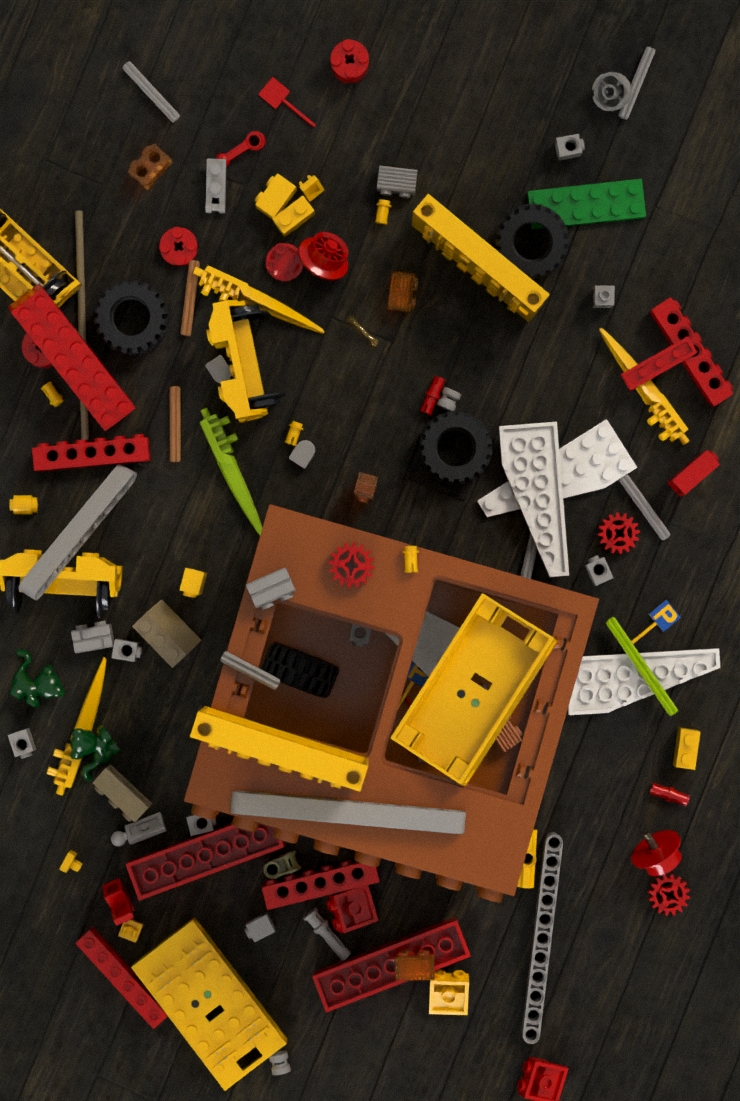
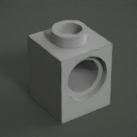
[555,134,585,161]
[593,286,615,308]
[585,555,613,586]
[349,624,371,647]
[112,639,142,662]
[8,728,36,759]
[186,814,217,836]
[245,912,276,942]

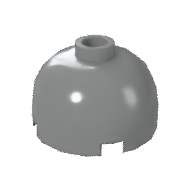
[592,72,632,111]

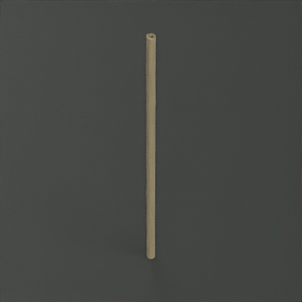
[75,211,89,440]

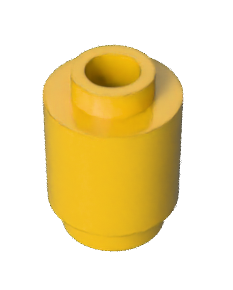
[10,495,38,514]

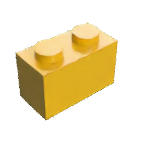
[255,173,297,219]
[272,196,315,237]
[180,568,207,598]
[673,727,700,770]

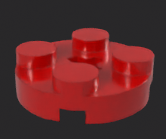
[159,227,198,266]

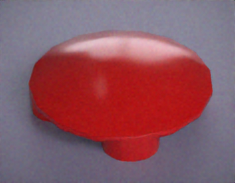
[266,243,303,281]

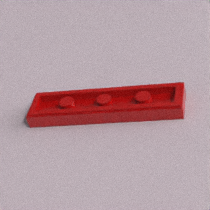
[620,336,698,391]

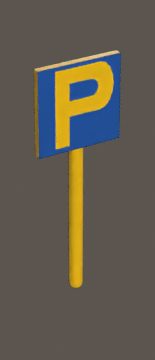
[631,600,681,644]
[397,661,429,711]

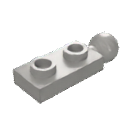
[111,812,166,846]

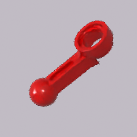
[215,131,266,168]

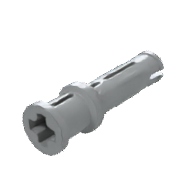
[303,907,351,961]

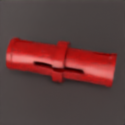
[420,375,446,415]
[649,782,690,807]

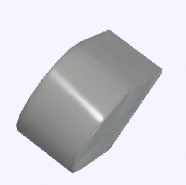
[205,355,232,384]
[289,440,315,469]

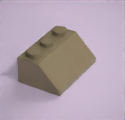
[132,599,202,668]
[93,765,153,822]

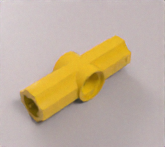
[517,829,537,888]

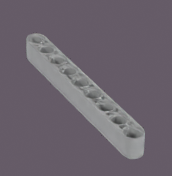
[19,464,137,600]

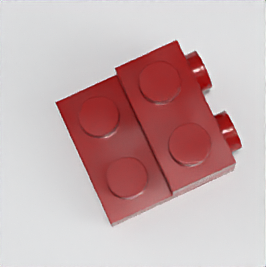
[327,885,379,933]
[517,1056,569,1101]

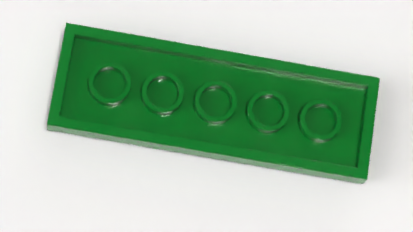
[527,179,646,230]

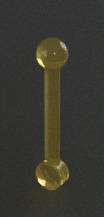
[348,316,378,346]

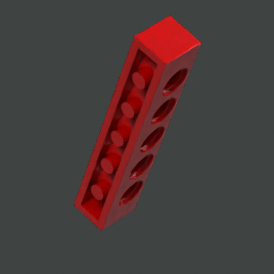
[649,297,733,408]
[32,434,151,472]
[262,860,380,910]
[76,927,168,1029]

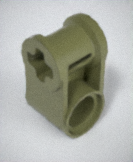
[264,850,302,879]

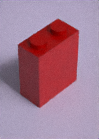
[667,450,720,496]

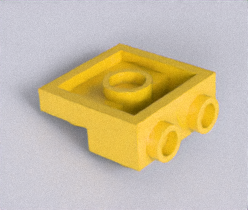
[429,969,469,1015]

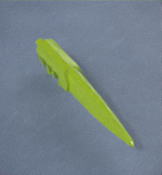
[200,408,263,535]

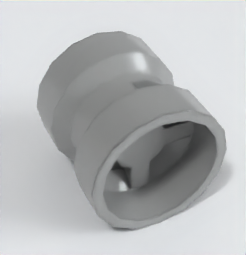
[436,387,461,412]
[269,1051,291,1075]

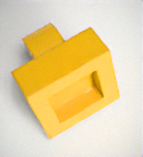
[299,175,324,202]
[59,850,83,873]
[118,919,143,943]

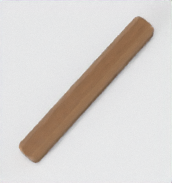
[180,260,200,336]
[170,386,181,462]

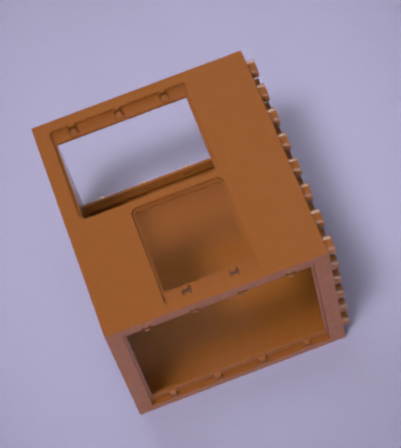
[184,504,599,903]

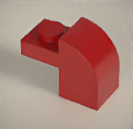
[102,878,135,926]

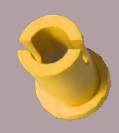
[375,199,391,225]
[41,382,64,407]
[285,421,304,446]
[402,546,419,573]

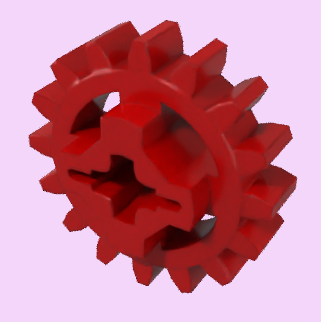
[597,512,640,554]
[328,542,375,588]
[648,873,690,916]

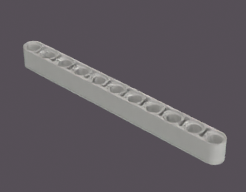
[230,790,466,834]
[521,832,563,1044]

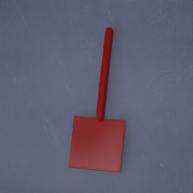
[258,77,316,127]

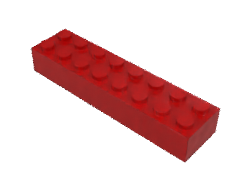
[8,283,136,431]
[126,823,285,900]
[312,917,471,1013]

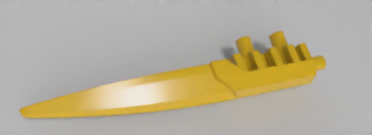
[193,266,324,334]
[599,328,689,445]
[46,657,107,796]

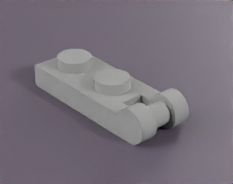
[206,159,227,214]

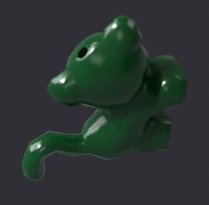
[9,649,65,709]
[70,724,120,782]

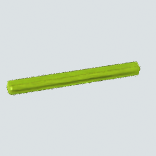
[606,617,678,716]

